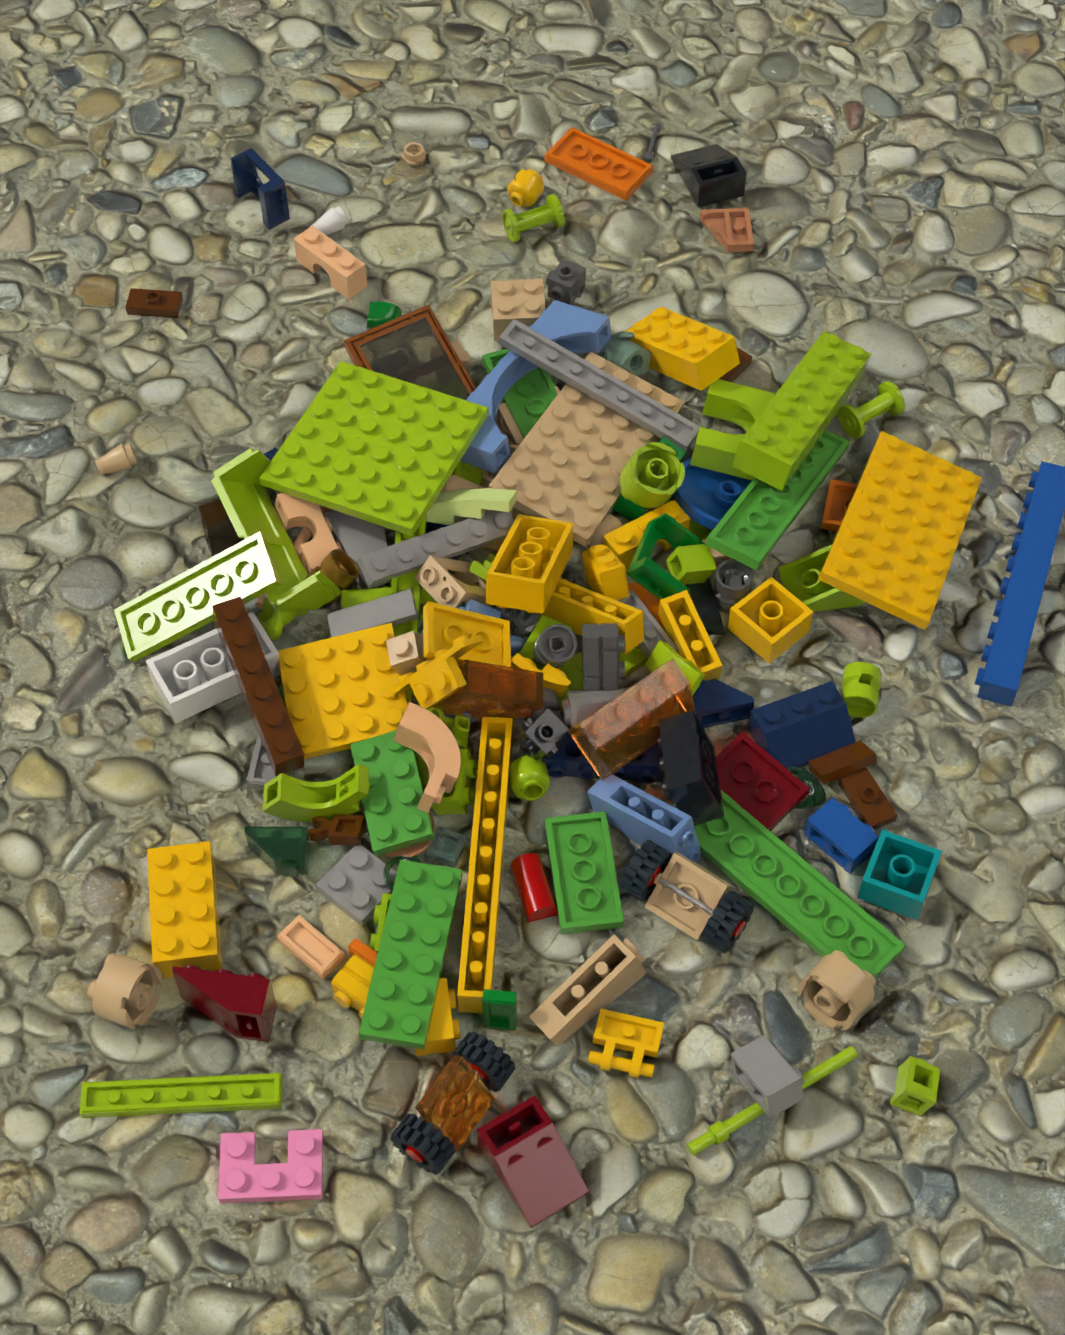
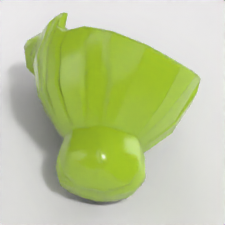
[258,594,310,641]

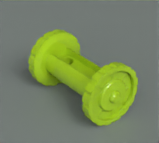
[502,194,565,243]
[837,381,905,439]

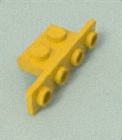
[391,634,484,709]

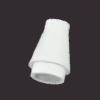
[309,206,349,235]

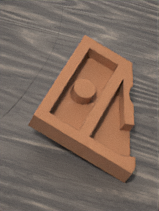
[700,208,754,252]

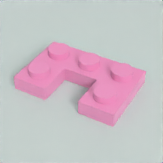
[218,1129,323,1204]

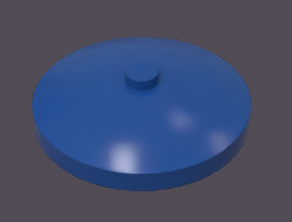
[674,456,752,530]

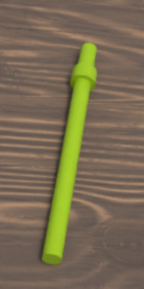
[686,1046,858,1156]

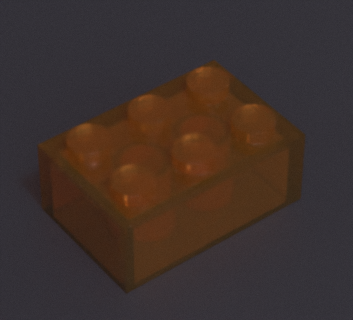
[433,660,543,722]

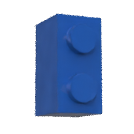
[804,797,879,874]

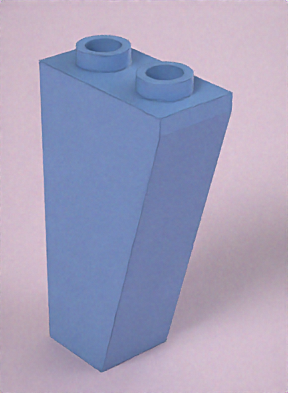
[588,772,702,863]

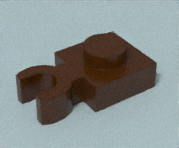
[308,814,366,846]

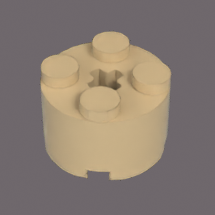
[797,950,876,1030]
[87,953,162,1029]

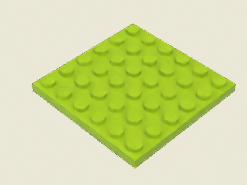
[260,361,489,537]

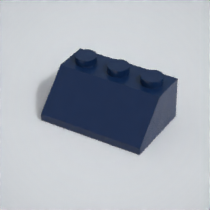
[748,681,856,771]

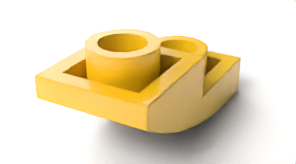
[509,653,571,697]

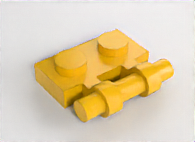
[588,1008,664,1078]

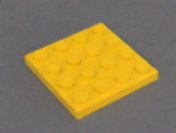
[278,623,409,760]

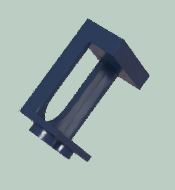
[230,148,290,230]

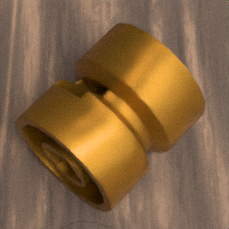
[306,549,360,604]

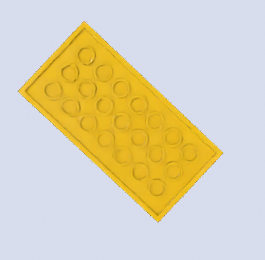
[818,431,982,630]

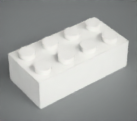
[146,612,281,723]

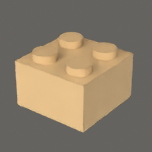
[491,279,545,341]

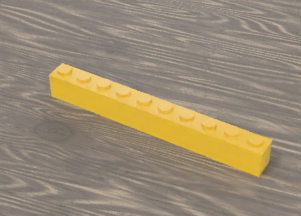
[457,717,513,1013]

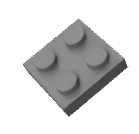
[315,844,397,927]

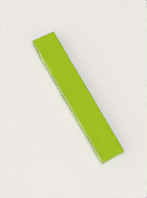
[79,1073,283,1118]

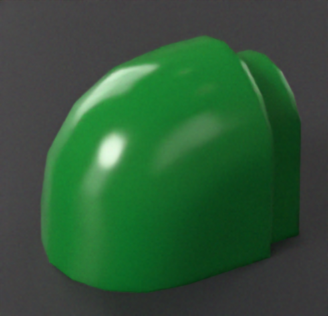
[366,301,402,328]

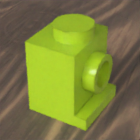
[890,1056,940,1117]

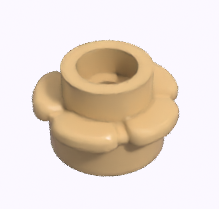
[402,142,426,166]

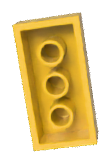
[626,307,740,391]
[486,514,574,614]
[147,841,222,979]

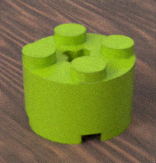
[620,442,685,509]

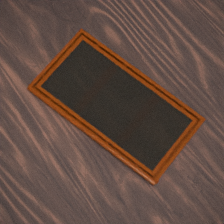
[343,305,502,475]

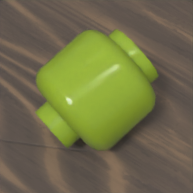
[509,755,551,801]

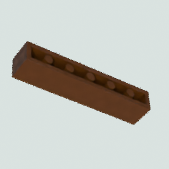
[212,596,304,777]

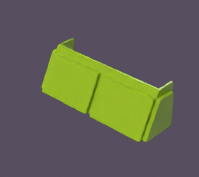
[211,448,343,610]

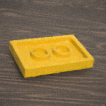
[423,601,511,677]

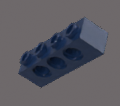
[542,730,664,784]

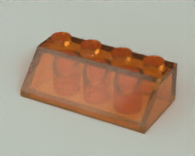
[567,658,696,781]

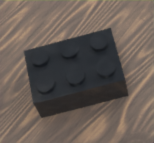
[657,710,724,826]

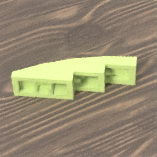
[427,488,517,525]

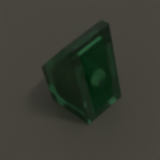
[245,827,310,877]

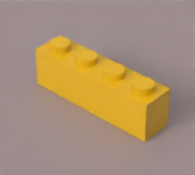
[540,578,644,654]

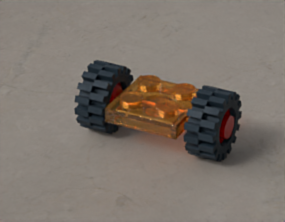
[390,1032,516,1175]

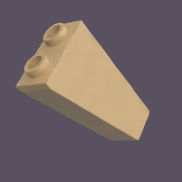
[529,934,647,1046]

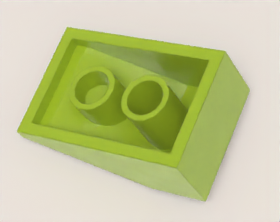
[778,545,865,612]

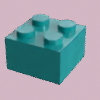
[857,829,942,920]

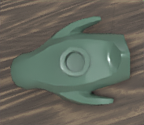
[595,331,651,375]

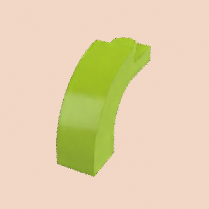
[263,764,370,822]

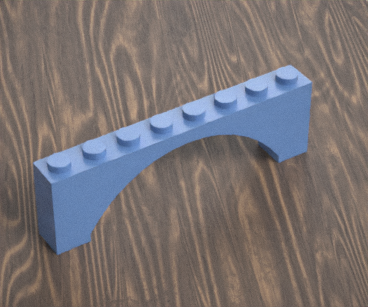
[460,300,611,474]

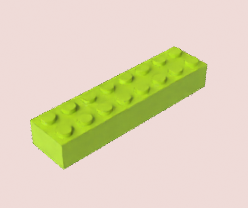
[732,331,871,491]

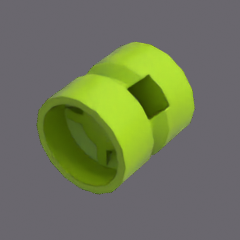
[840,662,882,718]

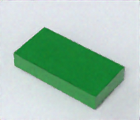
[482,989,517,1031]

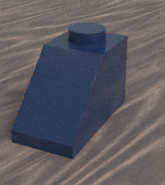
[685,679,754,728]

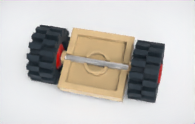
[619,840,755,953]

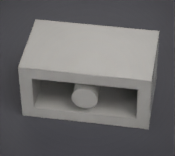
[730,1035,804,1118]

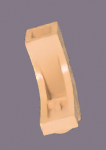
[393,702,461,813]

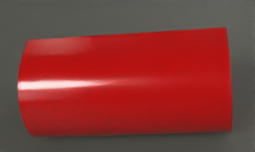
[510,853,558,923]

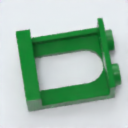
[626,512,705,600]

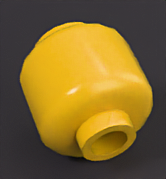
[507,169,544,207]

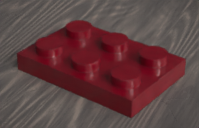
[716,732,810,831]

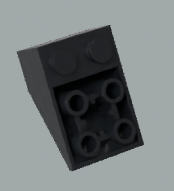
[671,144,747,207]

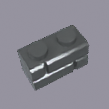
[582,623,625,691]

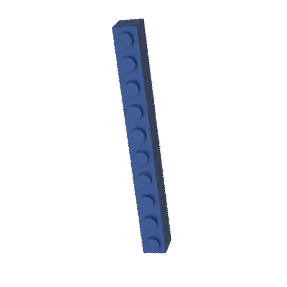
[974,461,1065,707]

